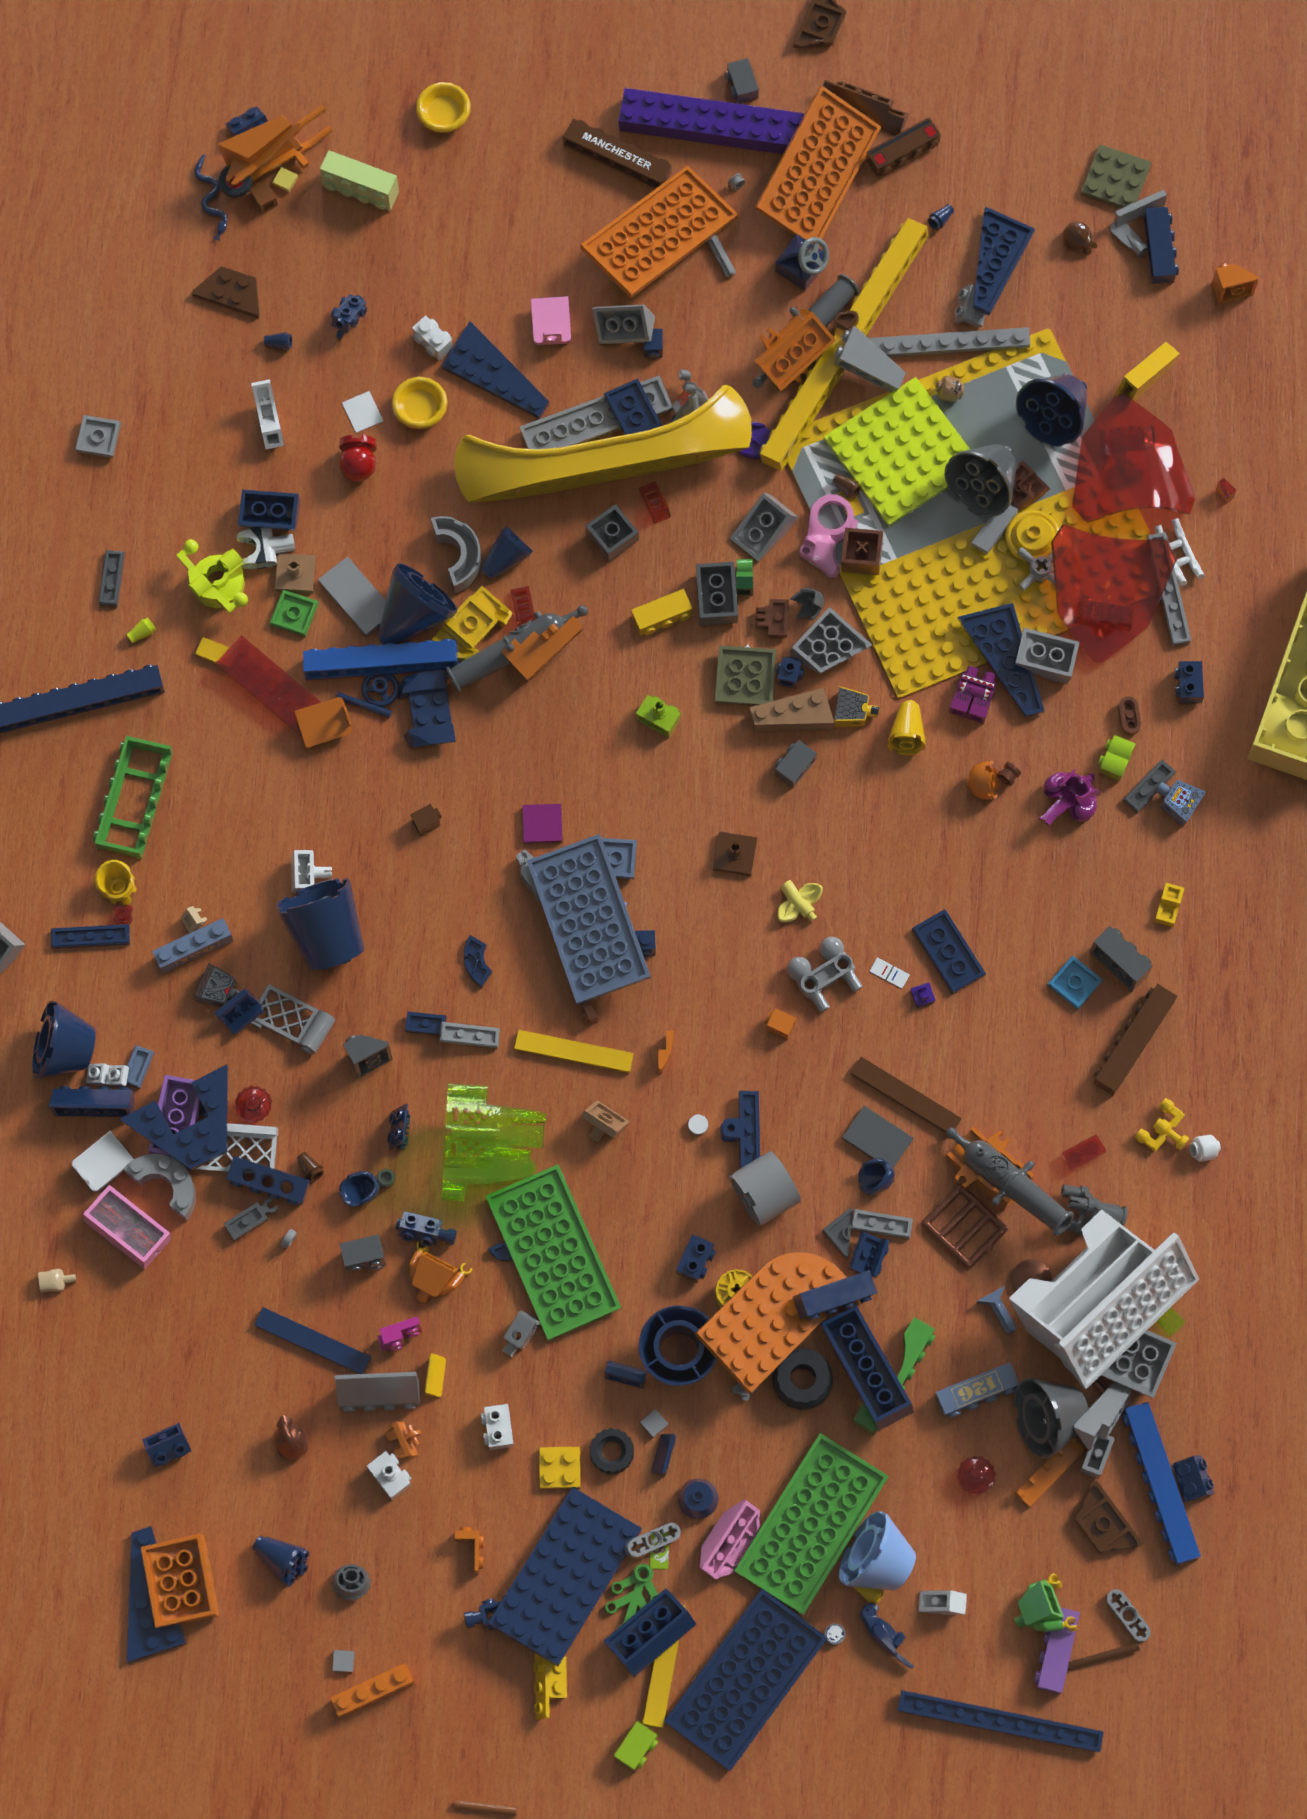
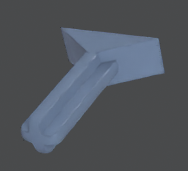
[976,1286,1017,1334]

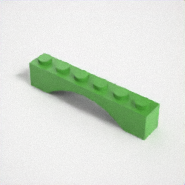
[853,1317,936,1435]

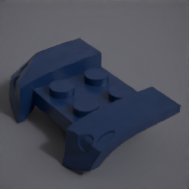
[398,669,456,748]

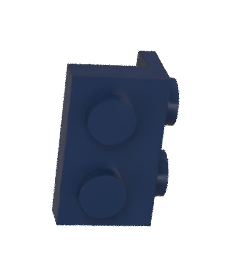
[225,106,268,136]
[215,988,264,1035]
[848,1232,889,1278]
[1173,1455,1214,1502]

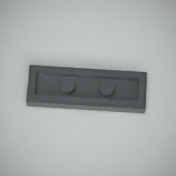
[98,550,125,607]
[1123,760,1176,813]

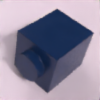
[644,329,663,359]

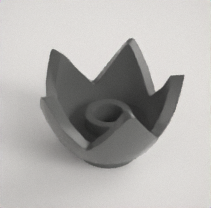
[790,588,824,621]

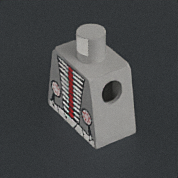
[502,1310,541,1357]

